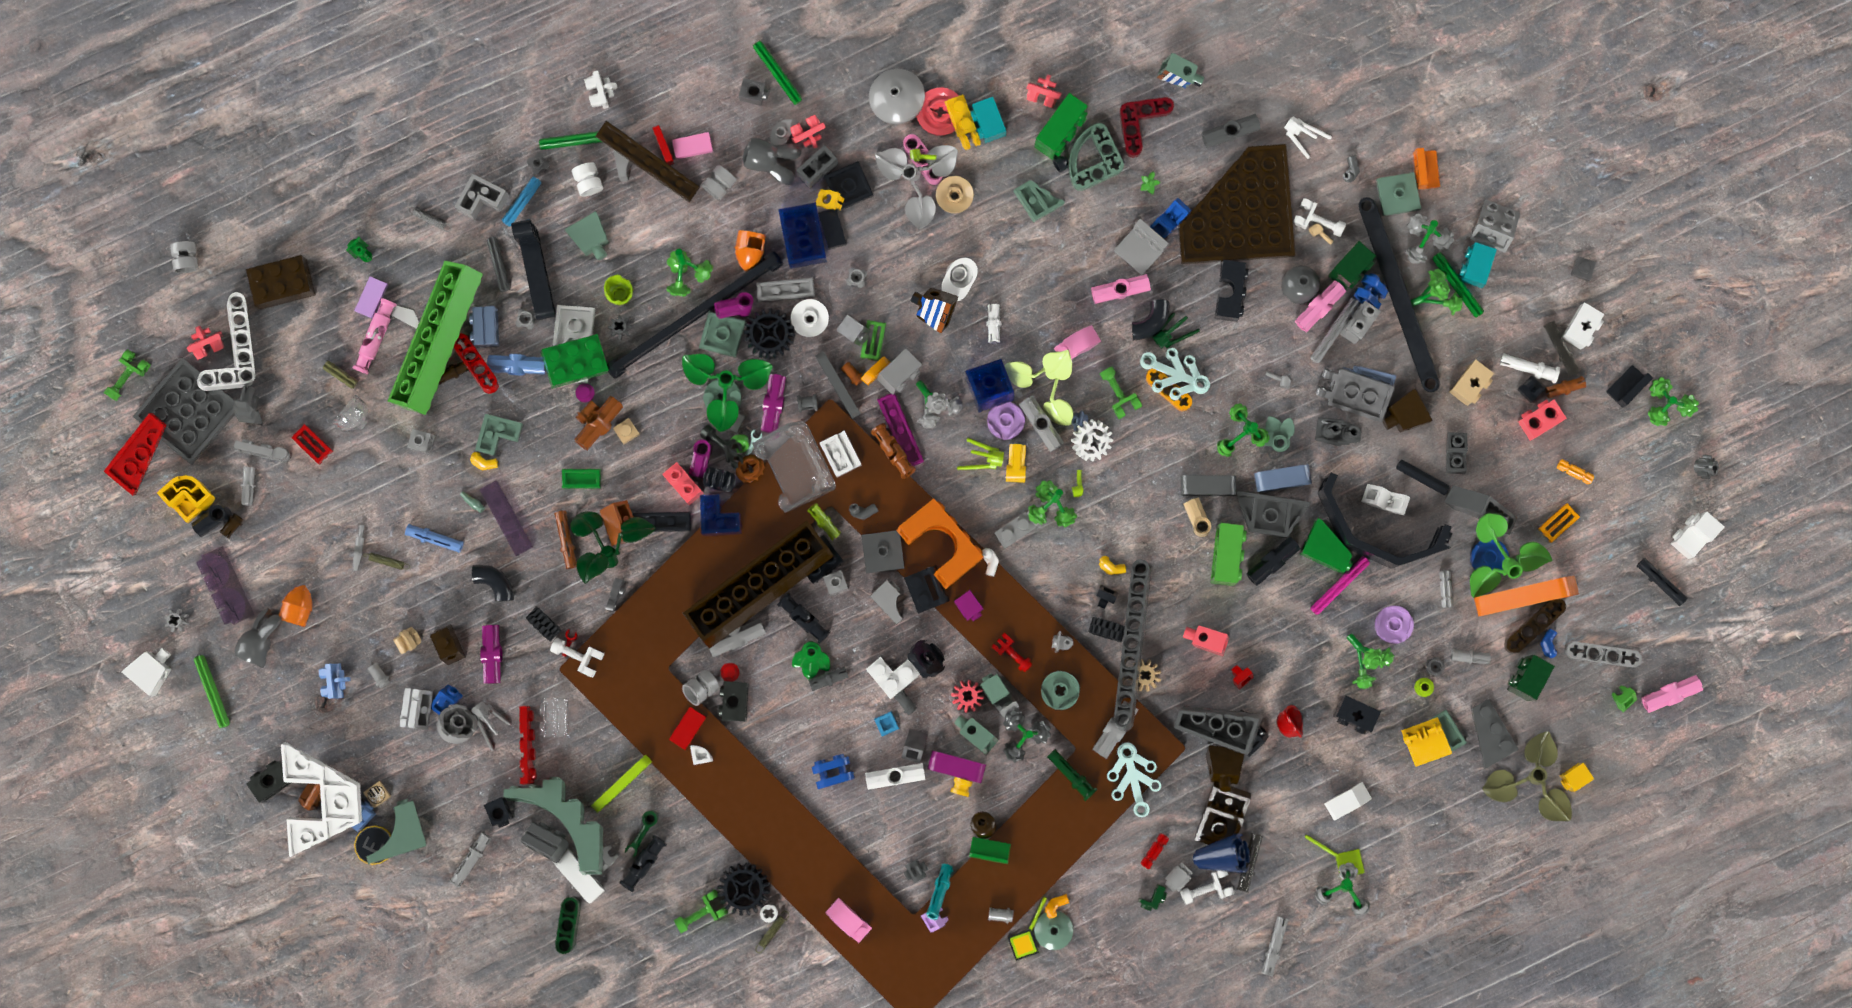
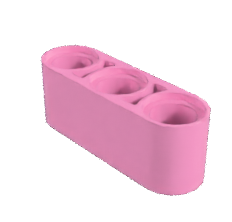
[903,134,943,185]

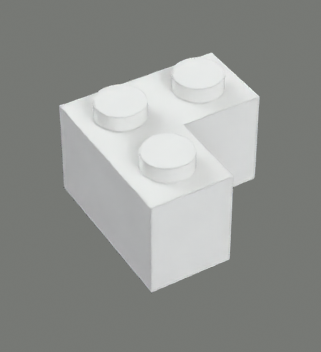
[1671,511,1724,559]
[866,657,920,699]

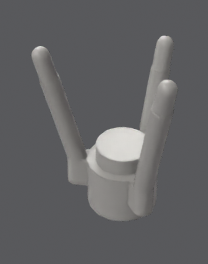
[471,702,511,751]

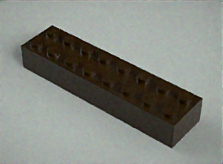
[683,521,834,649]

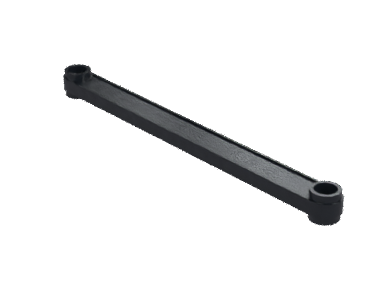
[1358,197,1441,393]
[607,251,784,379]

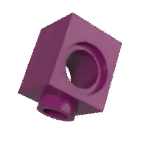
[954,590,983,621]

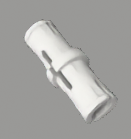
[986,304,1001,344]

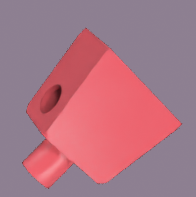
[1183,625,1229,657]

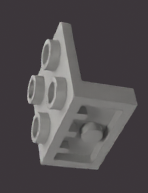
[1470,200,1520,253]
[1114,219,1169,275]

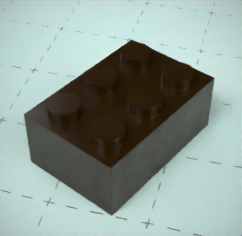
[246,255,315,310]

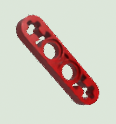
[453,333,499,394]

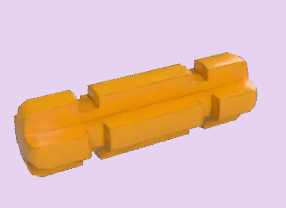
[1557,459,1594,484]

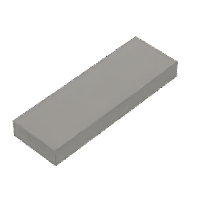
[757,278,815,303]

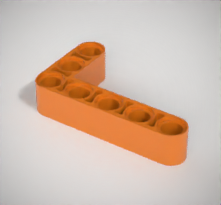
[1474,576,1579,617]

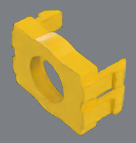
[815,189,845,210]

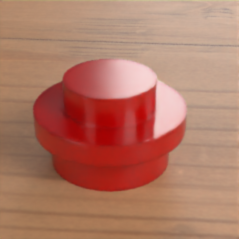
[720,663,740,682]

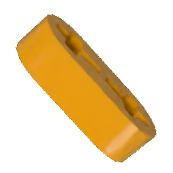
[861,356,891,386]

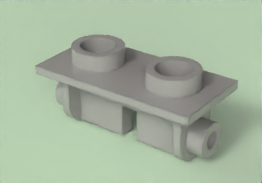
[1052,631,1073,653]

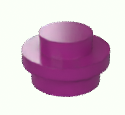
[575,383,595,403]

